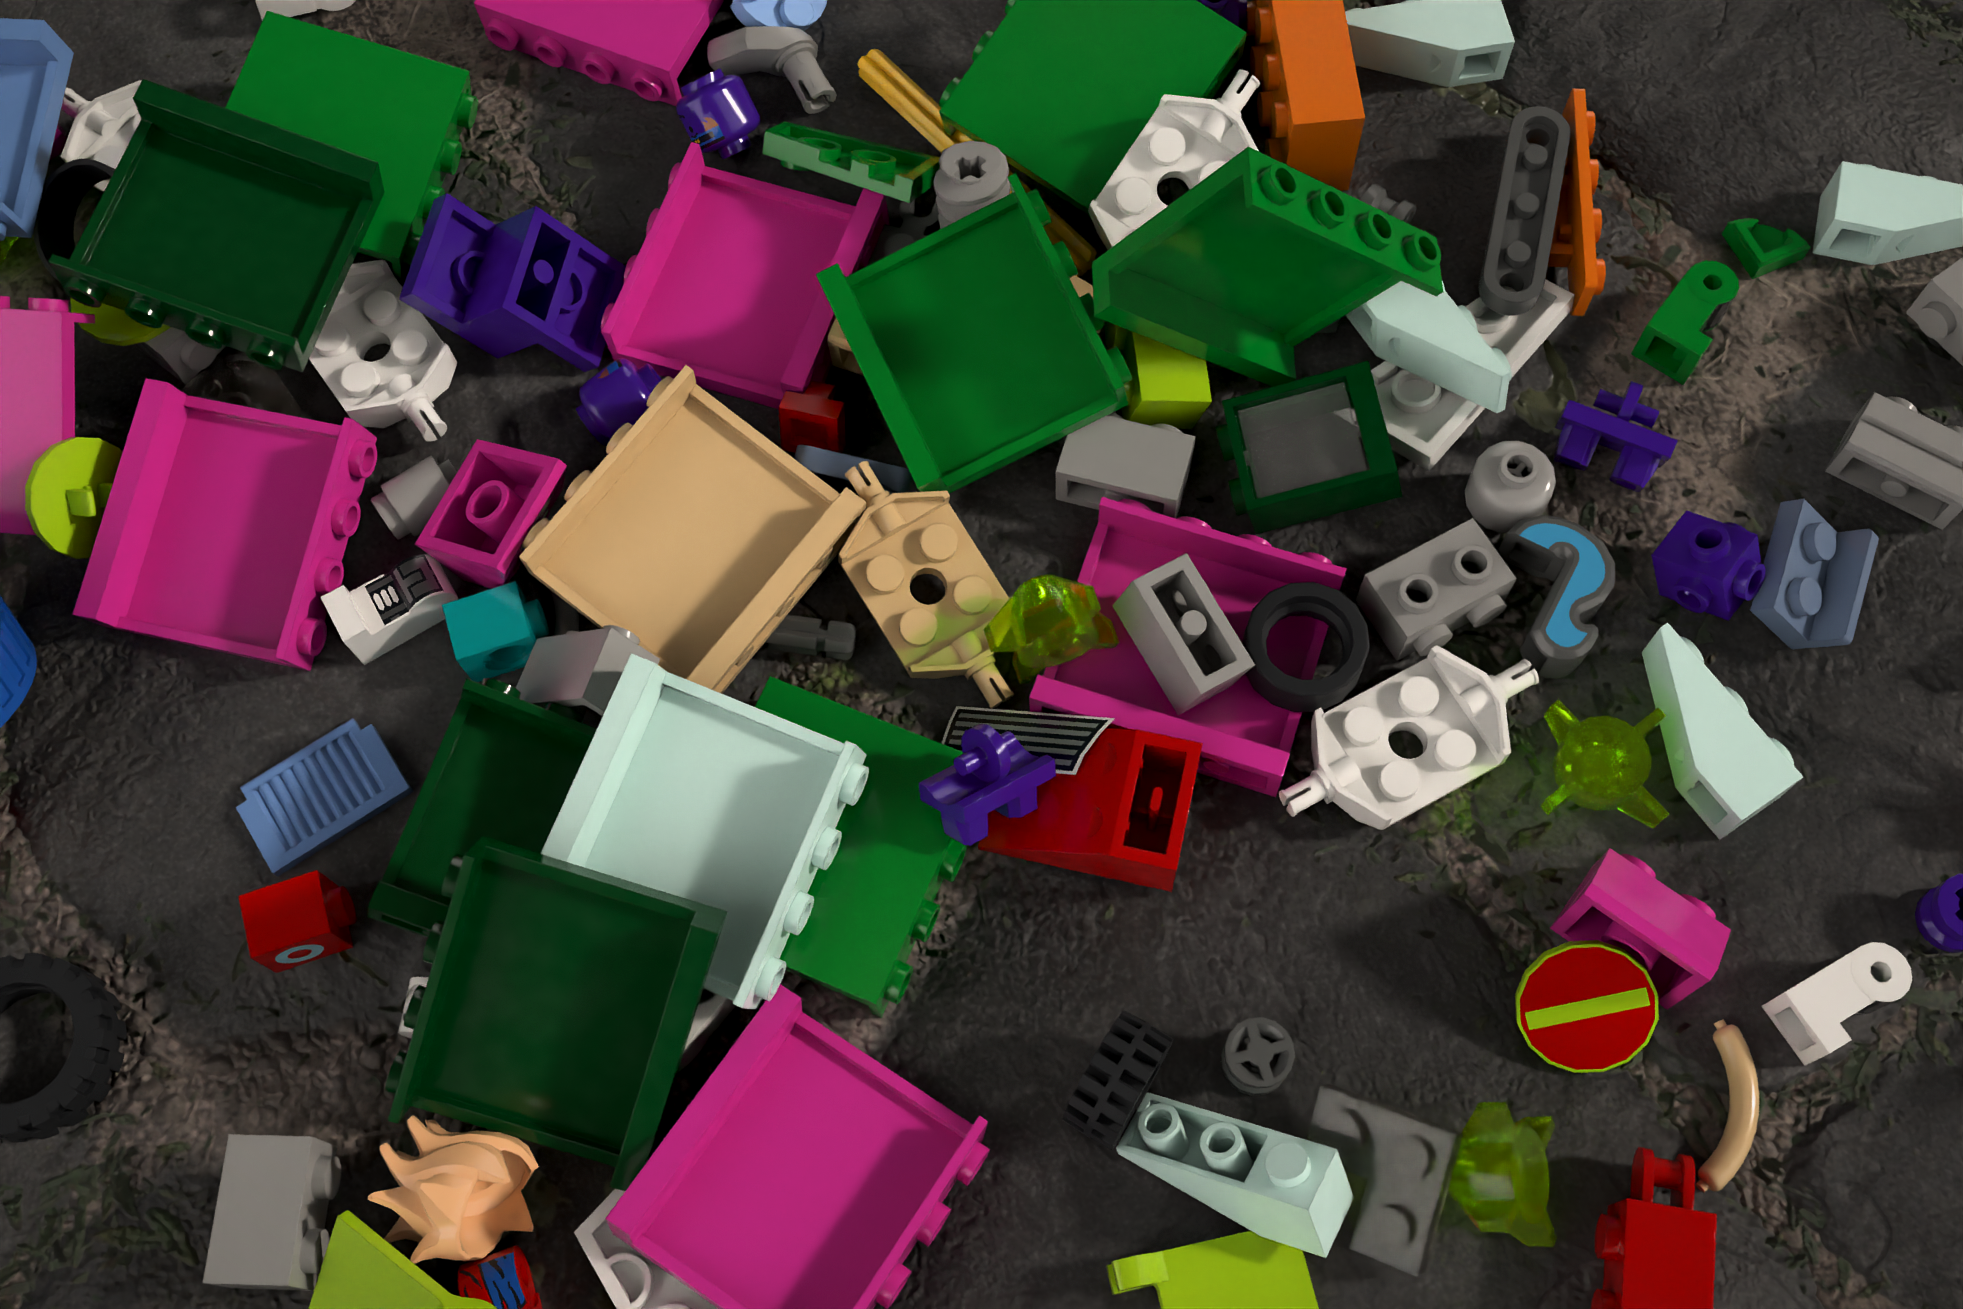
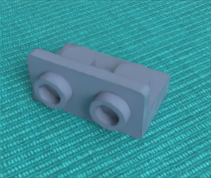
[1750,499,1879,649]

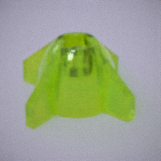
[983,574,1120,684]
[1540,699,1669,829]
[1445,1102,1557,1247]

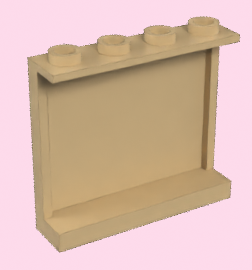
[519,365,866,694]

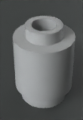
[371,455,457,540]

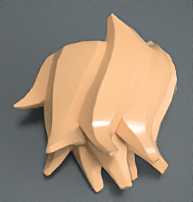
[368,1115,539,1264]

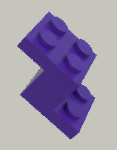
[399,193,626,372]

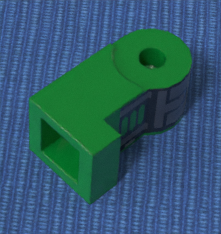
[1631,260,1739,385]

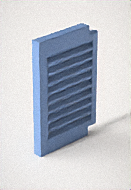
[236,718,414,877]

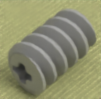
[933,141,1011,229]

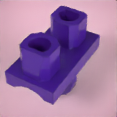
[1554,381,1678,492]
[919,723,1056,846]

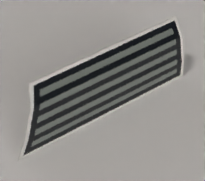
[942,706,1115,775]

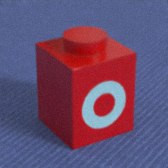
[238,870,356,973]

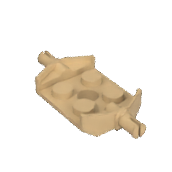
[838,461,1021,709]

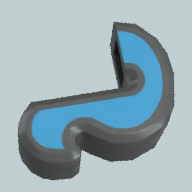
[1497,515,1615,678]

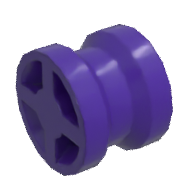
[1915,873,1963,953]

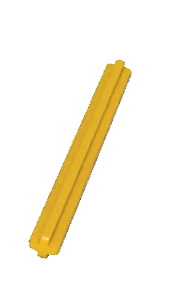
[857,49,1097,277]

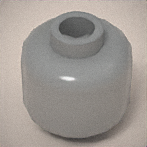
[1465,441,1556,533]

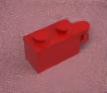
[1591,1147,1717,1309]

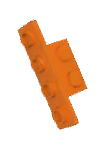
[1548,88,1606,316]

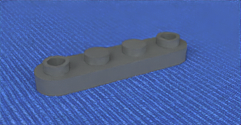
[1478,106,1570,316]

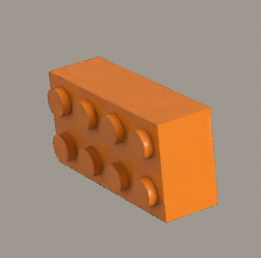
[1243,0,1365,191]

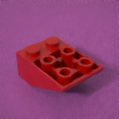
[978,728,1203,892]

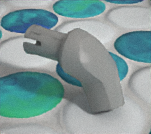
[707,26,837,114]

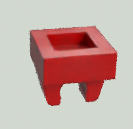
[778,381,846,453]

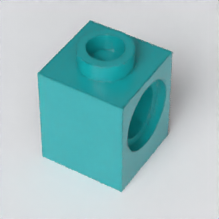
[442,581,550,682]

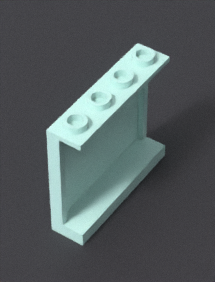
[541,653,869,1010]

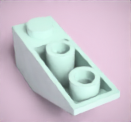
[1345,0,1515,87]
[1813,161,1963,265]
[1346,281,1512,413]
[1642,623,1803,840]
[1116,1092,1354,1258]

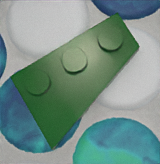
[762,122,940,203]

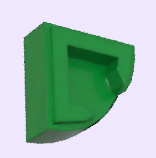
[1722,218,1811,279]

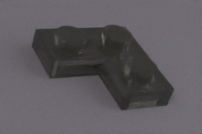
[1306,1084,1463,1276]

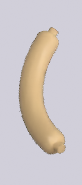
[1696,1019,1759,1193]

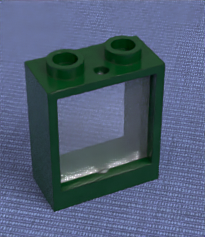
[1216,361,1402,534]

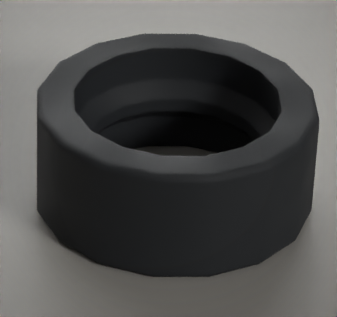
[1242,582,1370,712]

